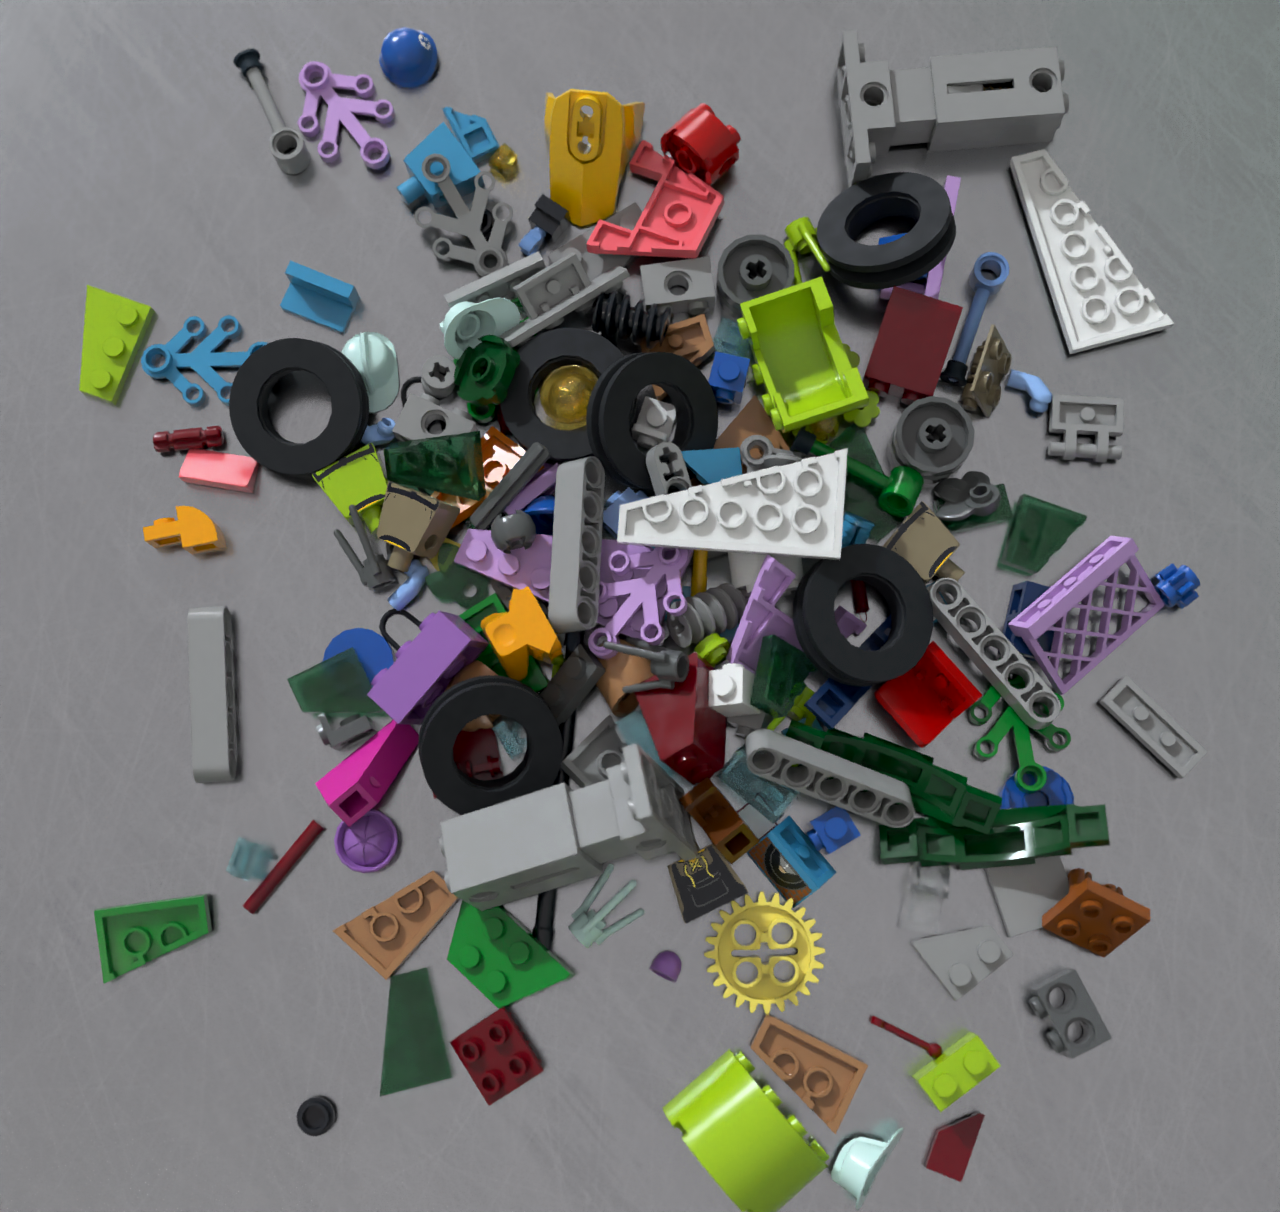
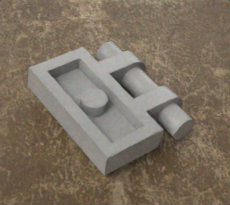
[1048,394,1124,462]

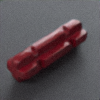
[153,426,224,453]

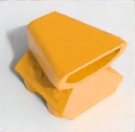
[481,586,563,681]

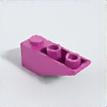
[315,720,419,827]

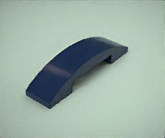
[804,614,892,730]

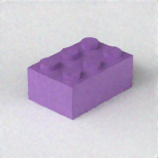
[367,611,490,725]

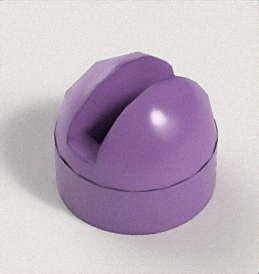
[649,951,682,982]

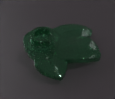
[425,543,488,608]

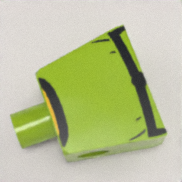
[312,443,389,535]

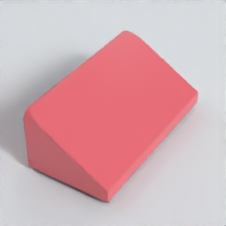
[179,449,259,493]

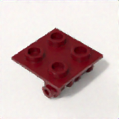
[433,722,504,799]
[450,1006,544,1106]

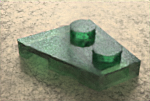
[1000,494,1087,574]
[750,634,818,718]
[287,647,384,713]

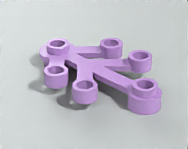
[298,61,395,169]
[588,547,689,659]

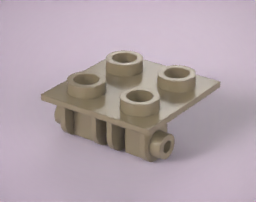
[961,324,1012,417]

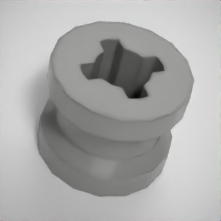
[421,355,456,398]

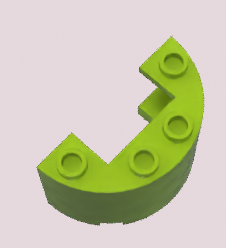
[737,276,869,433]
[662,1049,830,1212]

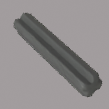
[470,442,551,530]

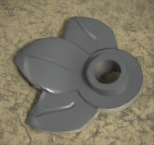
[934,471,1001,521]

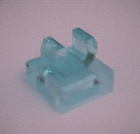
[712,317,750,357]
[492,721,527,762]
[226,837,273,881]

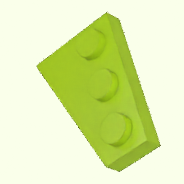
[79,285,155,405]

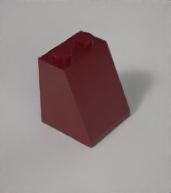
[862,286,963,405]
[635,652,727,784]

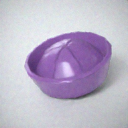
[334,809,398,873]

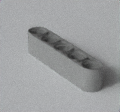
[548,456,605,634]
[929,578,1061,730]
[187,606,236,783]
[745,728,915,828]

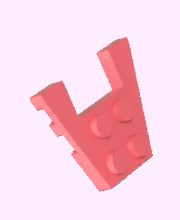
[586,140,724,259]

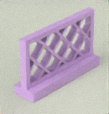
[1008,536,1165,695]

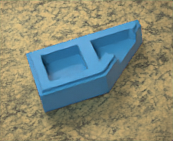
[442,107,501,164]
[681,447,742,485]

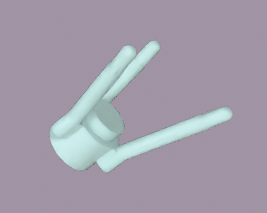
[568,864,644,948]

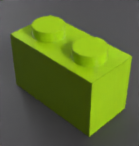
[911,1032,1001,1112]

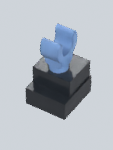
[518,194,571,256]

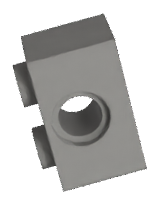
[640,256,715,317]
[392,393,477,465]

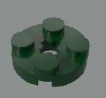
[454,335,520,406]

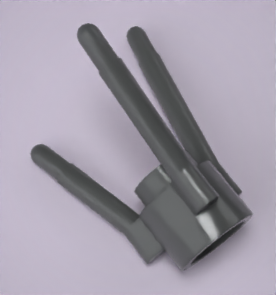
[334,504,399,590]
[603,636,689,693]

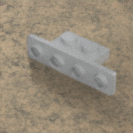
[500,252,630,348]

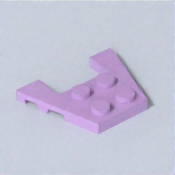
[726,554,867,696]

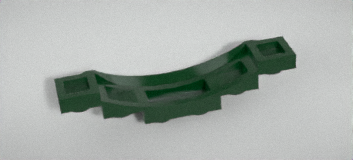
[786,720,1002,835]
[879,804,1110,870]

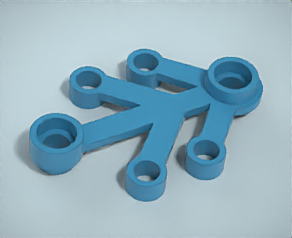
[141,315,268,407]

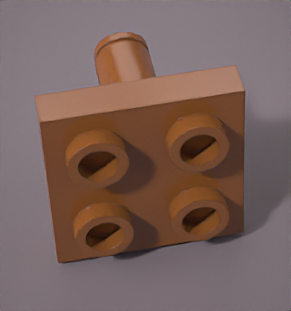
[1042,868,1151,958]

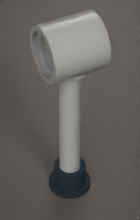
[233,49,310,174]

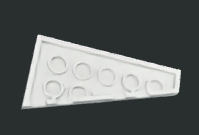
[1009,149,1174,354]
[617,448,848,560]

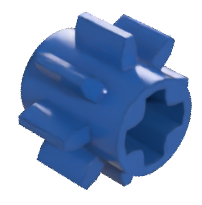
[1154,563,1200,609]

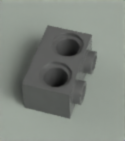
[1028,968,1112,1059]

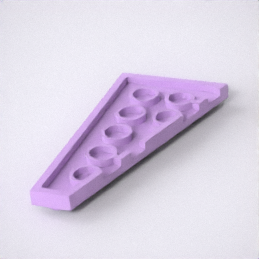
[454,529,694,640]

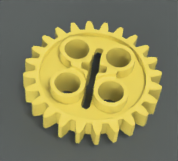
[704,891,825,1014]

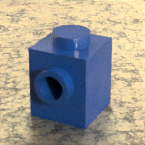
[708,351,750,404]
[806,806,861,855]

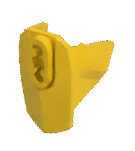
[544,89,645,227]

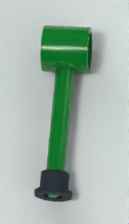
[790,426,924,517]

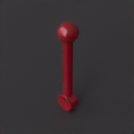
[870,1015,942,1058]

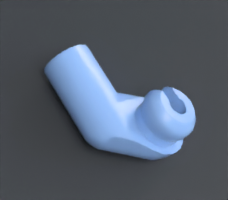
[1006,369,1052,413]
[361,418,396,446]
[388,559,429,611]

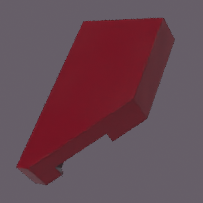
[924,1112,985,1182]

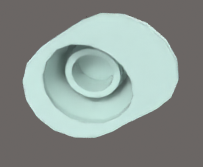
[439,297,520,359]
[342,332,399,413]
[831,1128,904,1210]

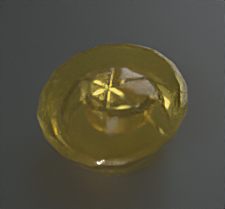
[540,365,598,424]

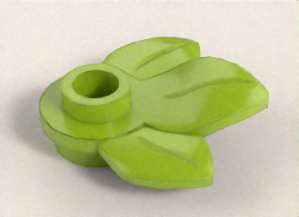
[694,633,731,668]

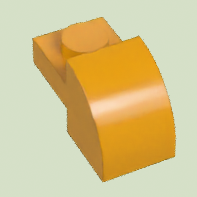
[143,506,226,554]

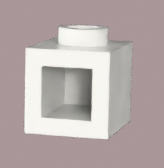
[708,663,760,717]

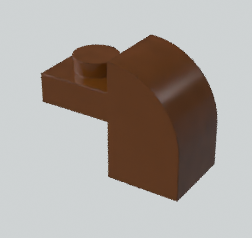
[679,777,760,864]

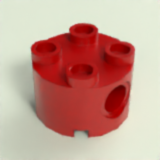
[660,103,741,186]

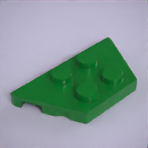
[447,900,575,1009]

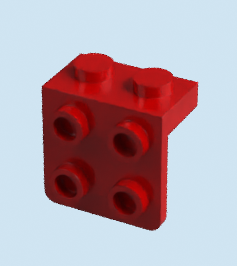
[875,641,982,747]

